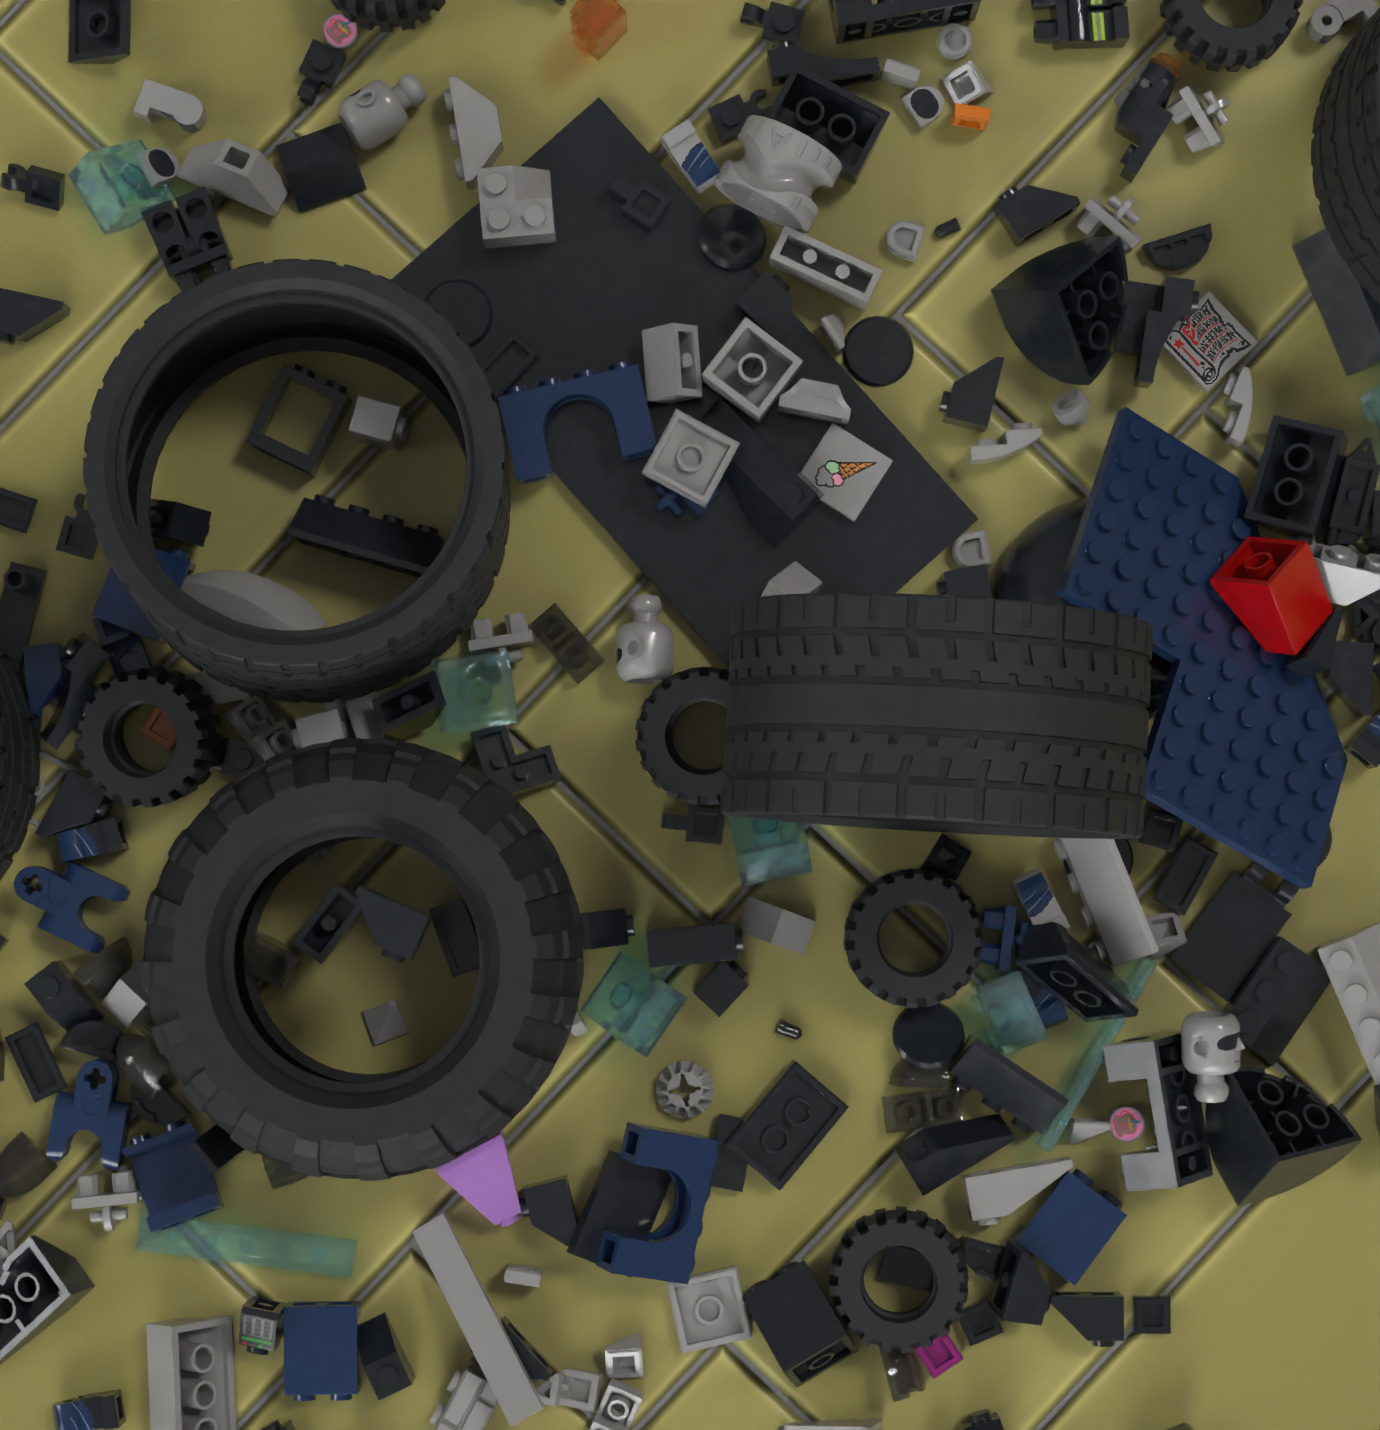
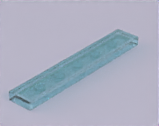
[1034,956,1157,1152]
[136,1212,357,1278]

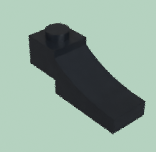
[766,41,881,87]
[1133,276,1199,388]
[40,632,111,750]

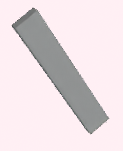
[412,1214,545,1427]

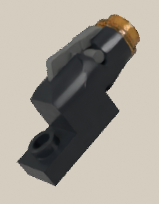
[1114,52,1182,183]

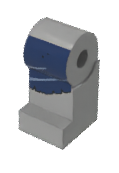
[1307,0,1379,43]
[133,78,207,132]
[662,119,720,194]
[1012,868,1070,929]

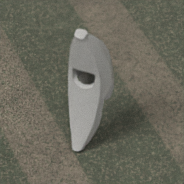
[181,569,347,711]

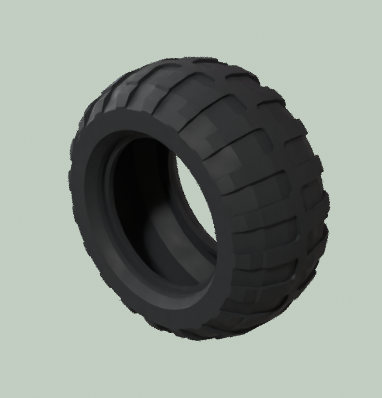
[140,738,584,1181]

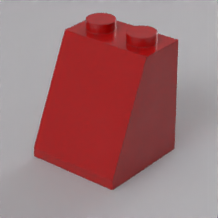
[1210,536,1333,655]

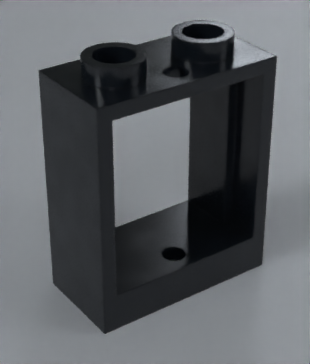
[246,364,352,477]
[646,922,744,968]

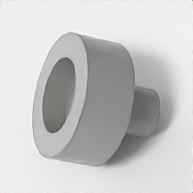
[1052,389,1090,427]

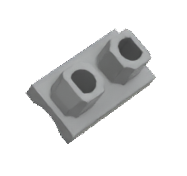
[1166,86,1231,153]
[1077,195,1142,252]
[468,612,535,674]
[71,1170,143,1231]

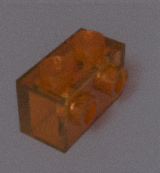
[570,0,627,61]

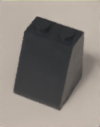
[742,1260,859,1388]

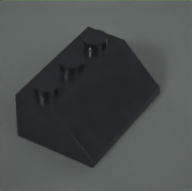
[767,64,890,185]
[1244,415,1348,543]
[1015,922,1139,1022]
[1221,936,1331,1066]
[947,1035,1069,1134]

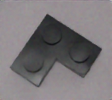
[470,722,561,796]

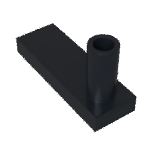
[0,562,48,674]

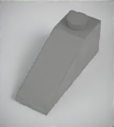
[962,1156,1074,1226]

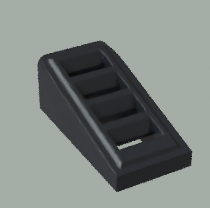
[1285,606,1344,679]

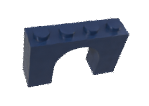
[497,361,657,485]
[596,1122,719,1284]

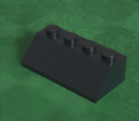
[1292,228,1380,376]
[287,494,445,578]

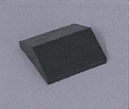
[68,0,131,64]
[276,122,367,213]

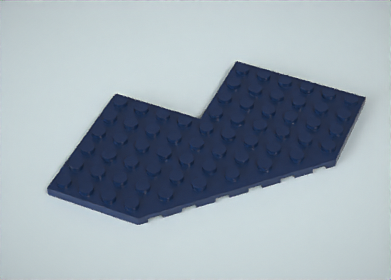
[1056,407,1348,889]

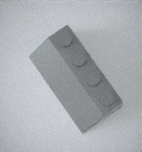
[1052,838,1159,966]
[1318,921,1380,1085]
[146,1316,236,1430]

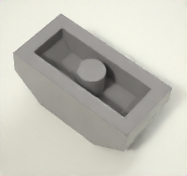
[777,378,851,425]

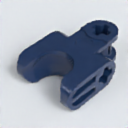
[14,861,131,953]
[46,1058,132,1171]

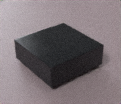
[1138,808,1184,852]
[1132,1295,1171,1334]
[959,1297,1003,1346]

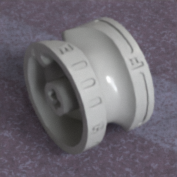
[714,115,843,234]

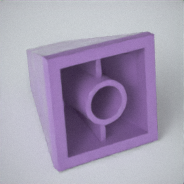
[435,1129,521,1227]

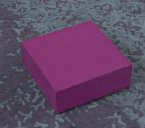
[914,1334,964,1379]

